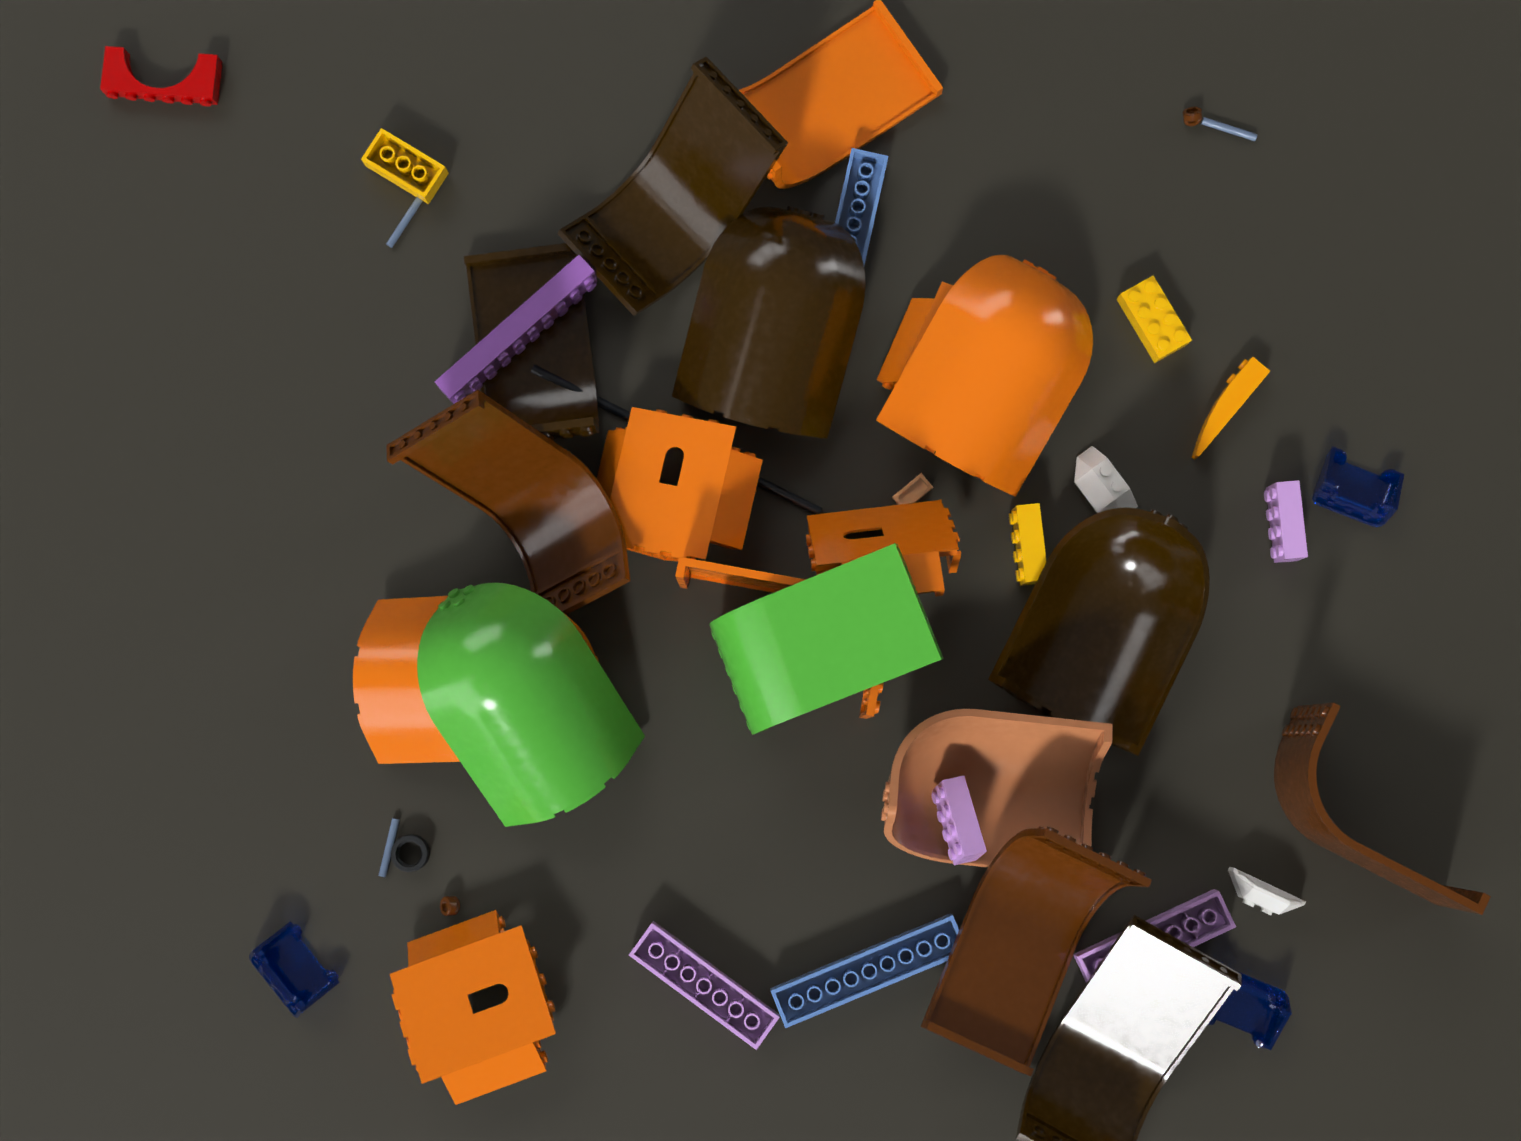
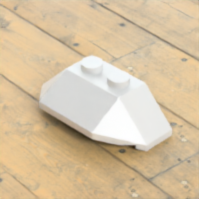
[1074,446,1138,513]
[1228,867,1306,916]

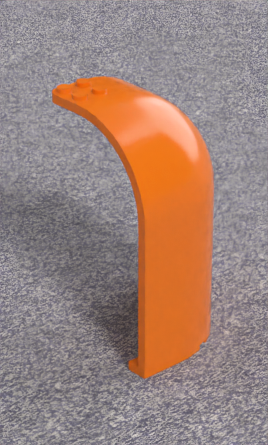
[876,255,1093,497]
[353,596,599,764]

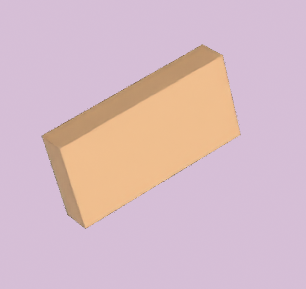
[892,473,933,505]

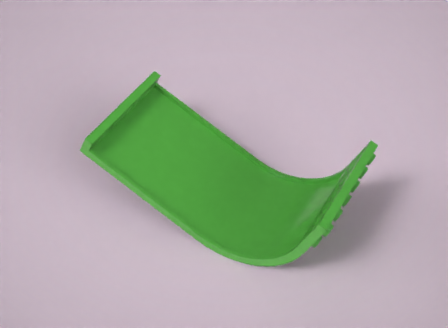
[709,543,944,735]

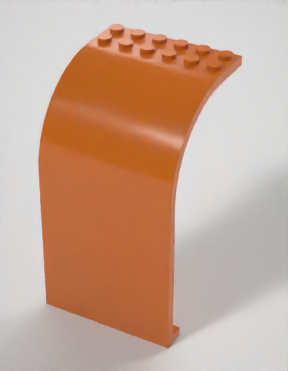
[739,0,943,189]
[675,557,884,719]

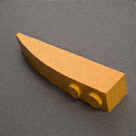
[1191,357,1270,460]

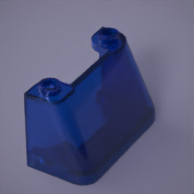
[1312,446,1404,527]
[249,921,340,1018]
[1207,971,1292,1050]

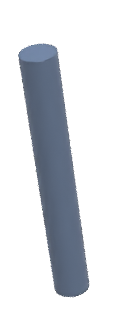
[1201,117,1257,141]
[386,197,423,248]
[378,818,400,877]

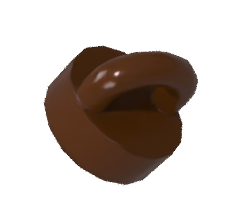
[1183,107,1202,126]
[440,896,460,916]

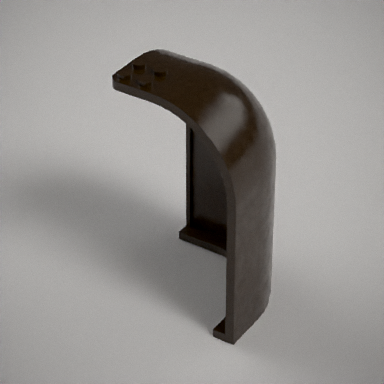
[671,206,865,439]
[988,507,1210,756]

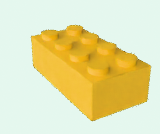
[361,128,449,204]
[1116,275,1192,363]
[1009,503,1047,586]

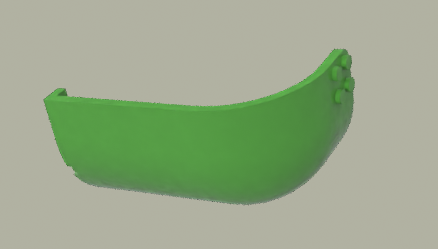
[417,583,645,827]

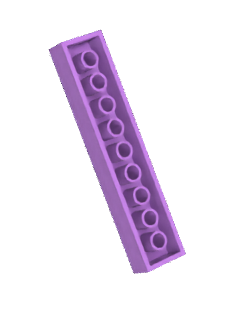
[435,255,598,404]

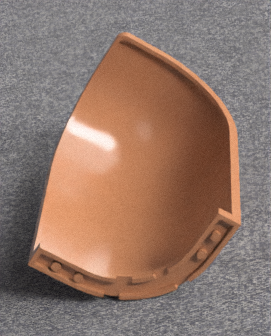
[881,709,1112,868]

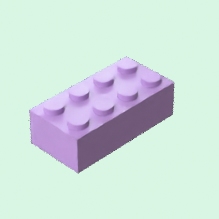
[1264,480,1308,563]
[931,776,987,865]

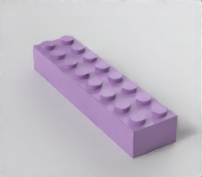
[1073,889,1236,983]
[629,921,780,1050]

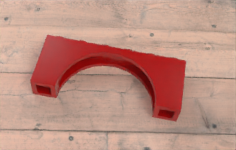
[100,46,223,106]

